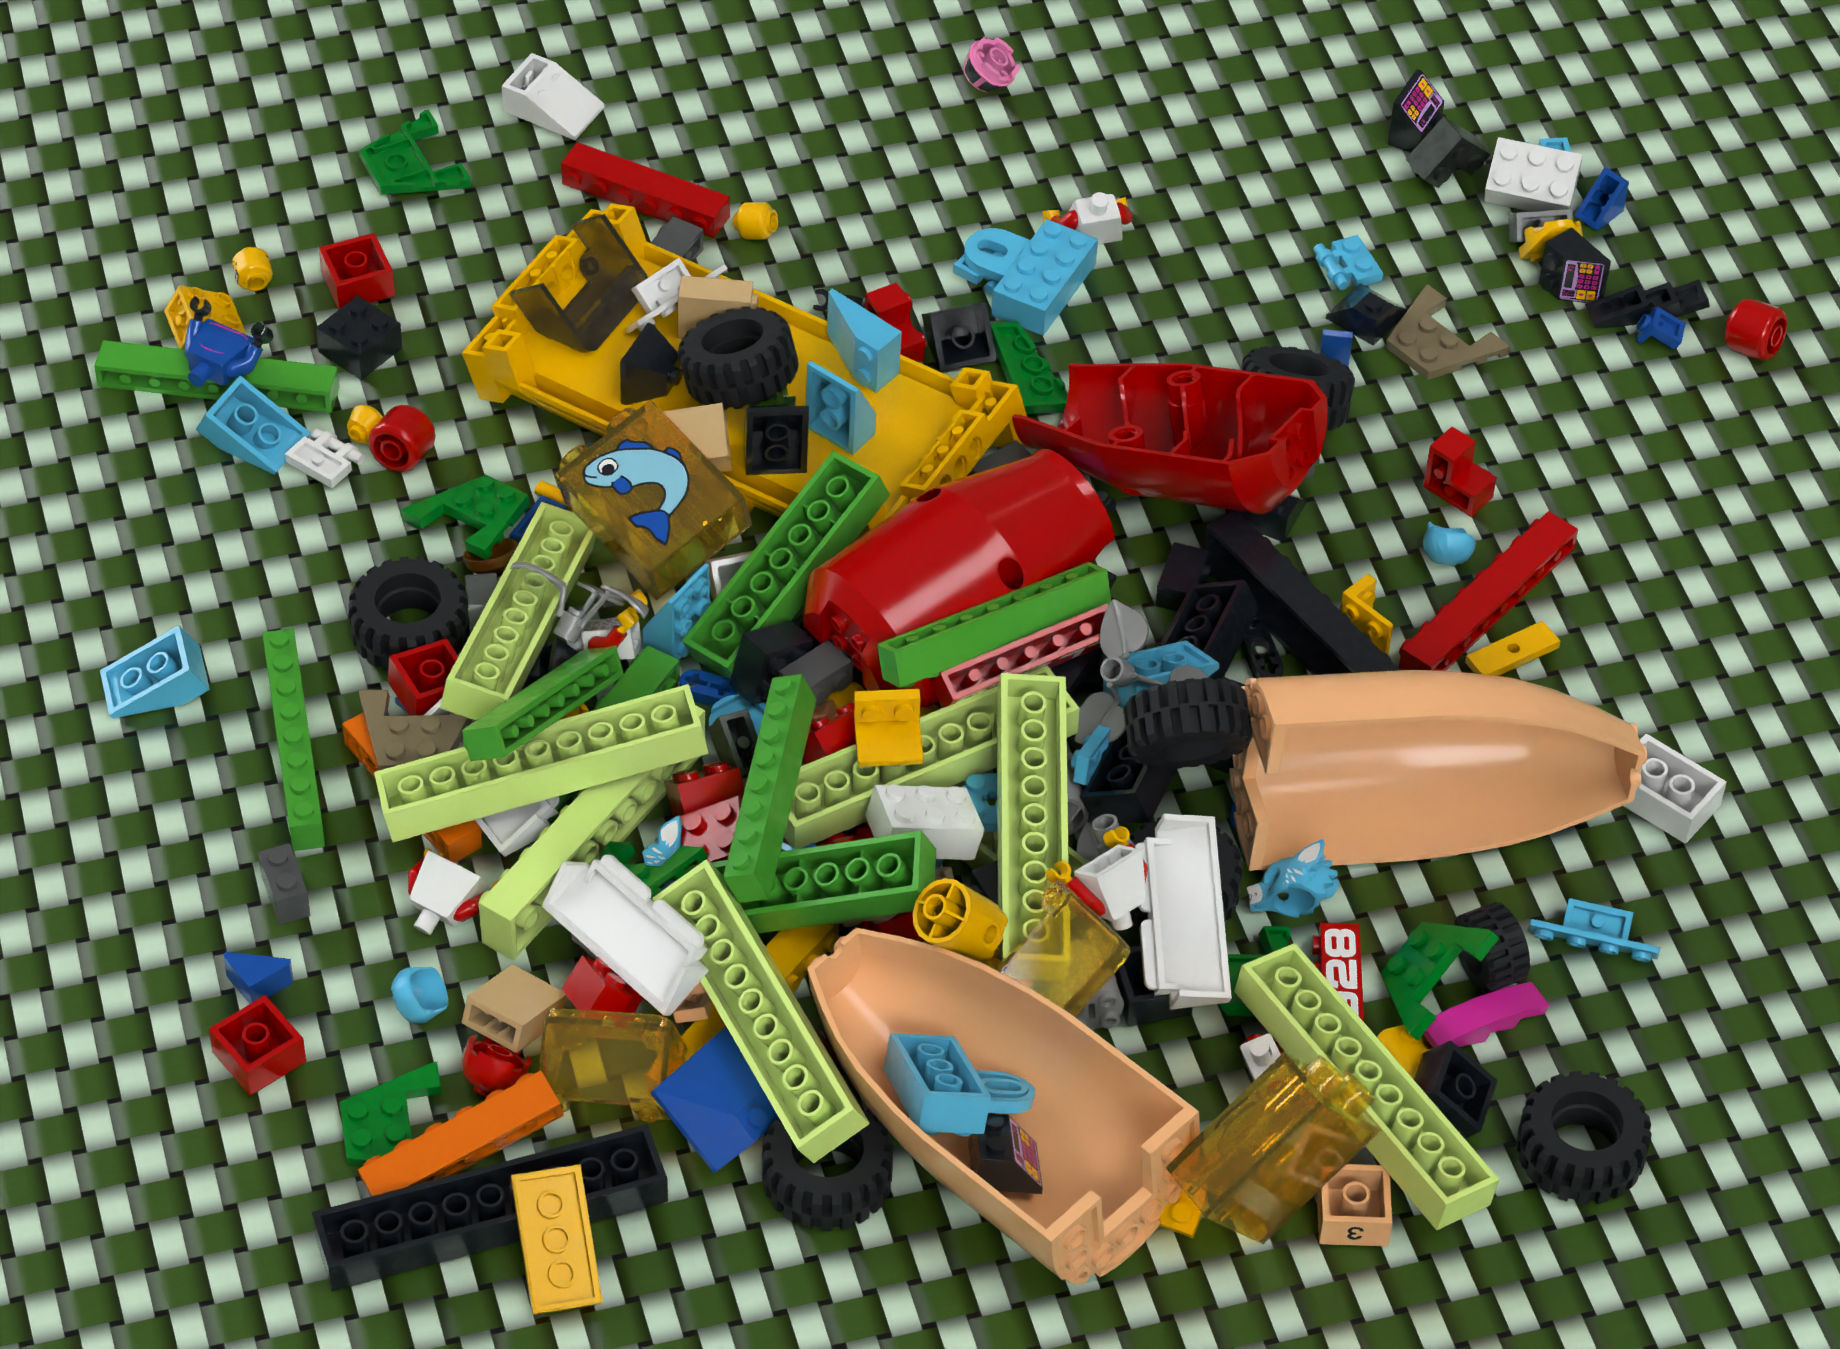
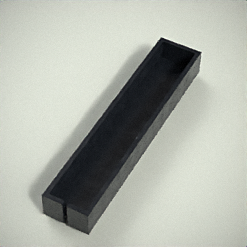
[1204,510,1400,675]

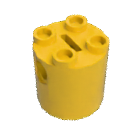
[913,878,1008,962]

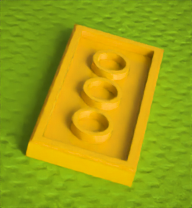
[511,1164,603,1315]

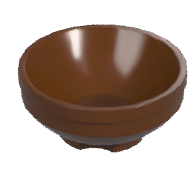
[463,538,518,578]

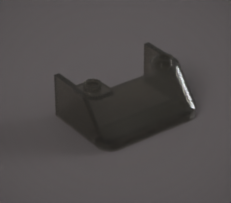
[510,214,648,353]

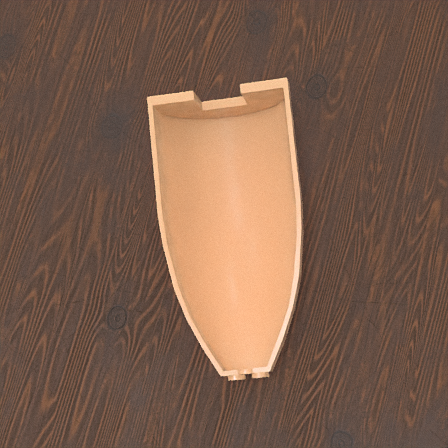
[1229,670,1647,871]
[807,928,1200,1284]

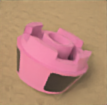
[963,37,1020,92]

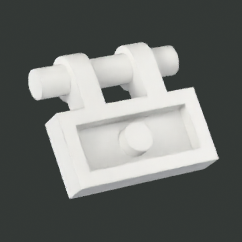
[285,428,365,489]

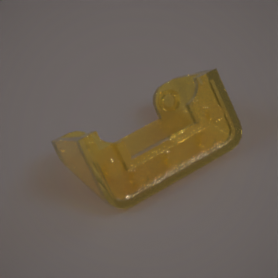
[981,879,1130,1017]
[539,1008,688,1122]

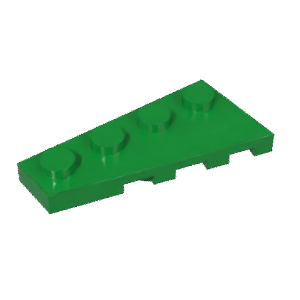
[990,322,1068,414]

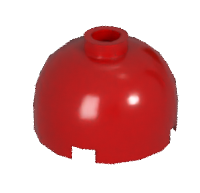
[462,1035,532,1097]

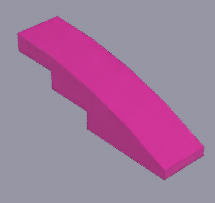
[1423,982,1550,1048]

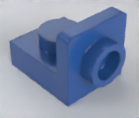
[1636,306,1686,349]

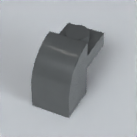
[465,573,497,630]

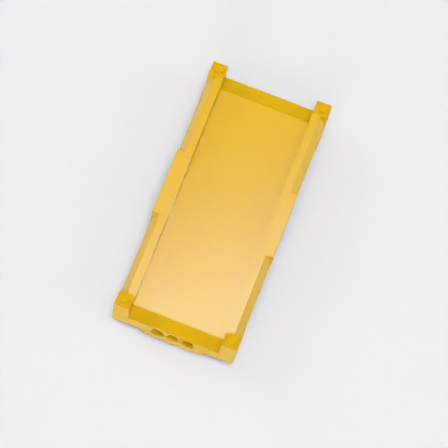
[462,203,1027,541]

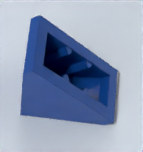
[1574,167,1629,230]
[1320,329,1353,367]
[224,952,293,1004]

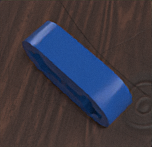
[680,669,738,707]

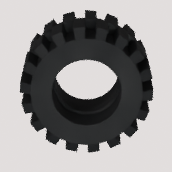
[1454,902,1530,993]

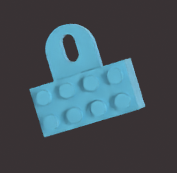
[964,219,1098,336]
[883,1033,1035,1137]

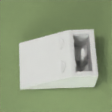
[502,53,605,140]

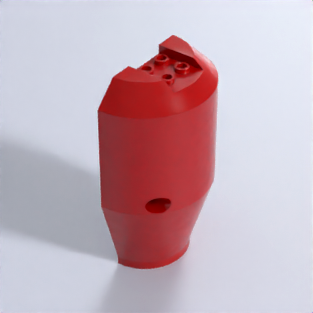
[1012,363,1328,514]
[803,449,1115,708]

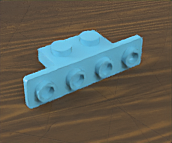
[1528,898,1660,962]

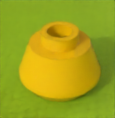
[347,405,383,444]

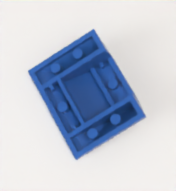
[650,1026,779,1173]

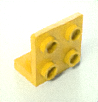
[164,285,246,349]
[1340,574,1393,655]
[854,689,923,767]

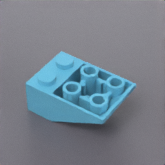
[642,563,711,659]

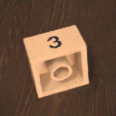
[1317,1163,1392,1246]

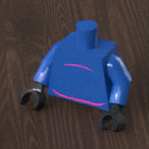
[185,296,274,387]

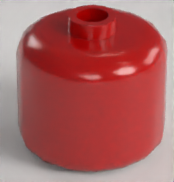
[1725,298,1788,361]
[368,405,436,472]

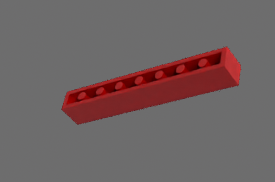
[1398,511,1578,671]

